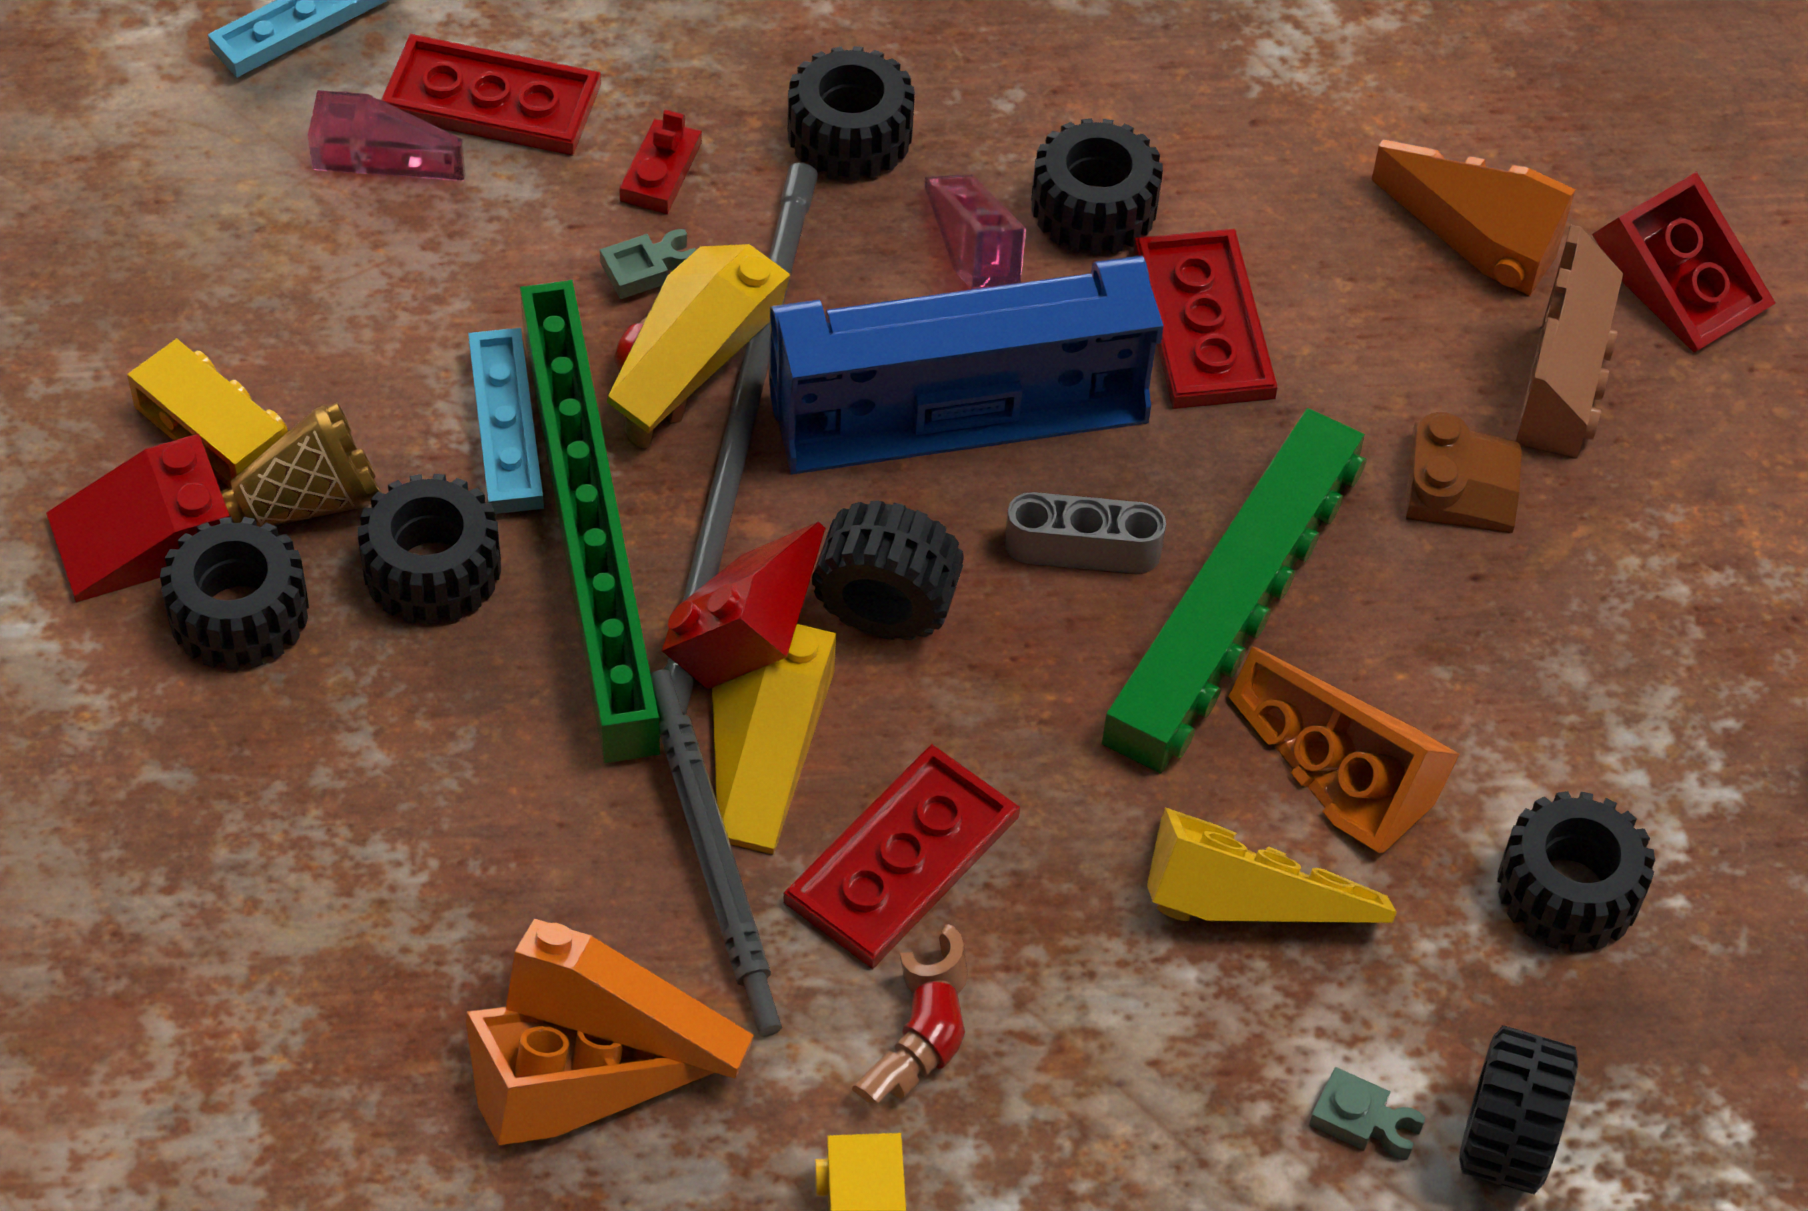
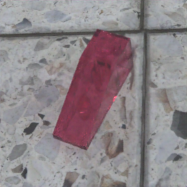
[308,90,465,181]
[924,174,1026,290]

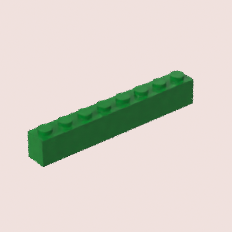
[1102,407,1367,774]

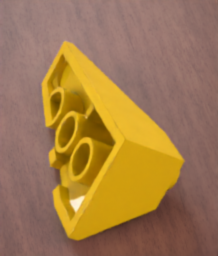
[607,244,791,433]
[712,624,836,855]
[1147,807,1397,923]

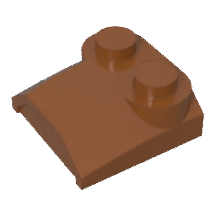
[1406,412,1522,533]

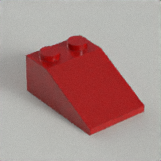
[1592,171,1776,352]
[46,434,230,603]
[662,522,826,689]

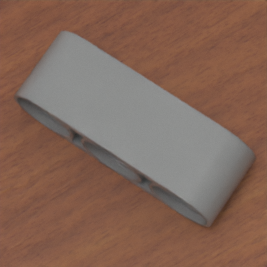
[1004,492,1166,574]

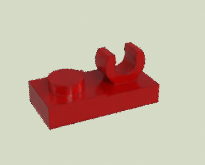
[619,110,702,214]

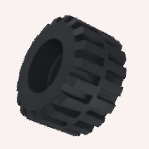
[787,46,915,181]
[1031,118,1163,255]
[358,473,501,624]
[812,501,964,640]
[160,517,309,670]
[1497,791,1655,952]
[1459,1025,1578,1195]

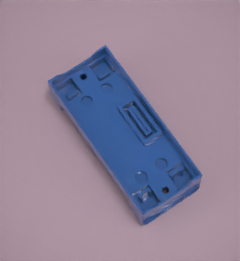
[769,255,1164,475]

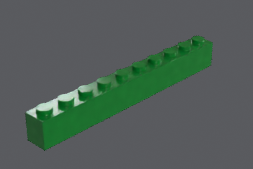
[520,280,660,763]

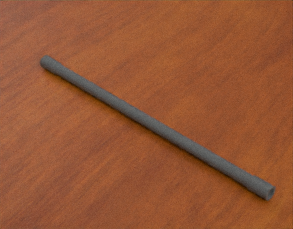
[657,163,818,721]

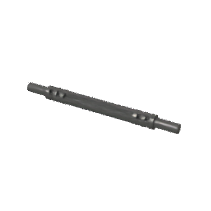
[651,669,782,1036]

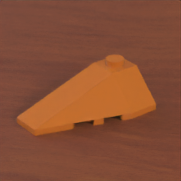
[506,919,754,1079]

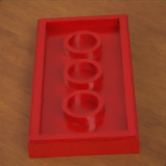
[379,34,601,155]
[1134,229,1278,409]
[783,744,1020,969]

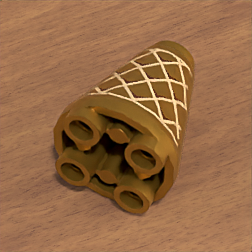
[221,403,381,527]

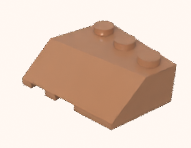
[1515,225,1623,458]

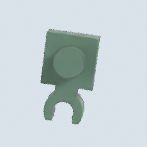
[600,229,696,299]
[1309,1067,1426,1160]

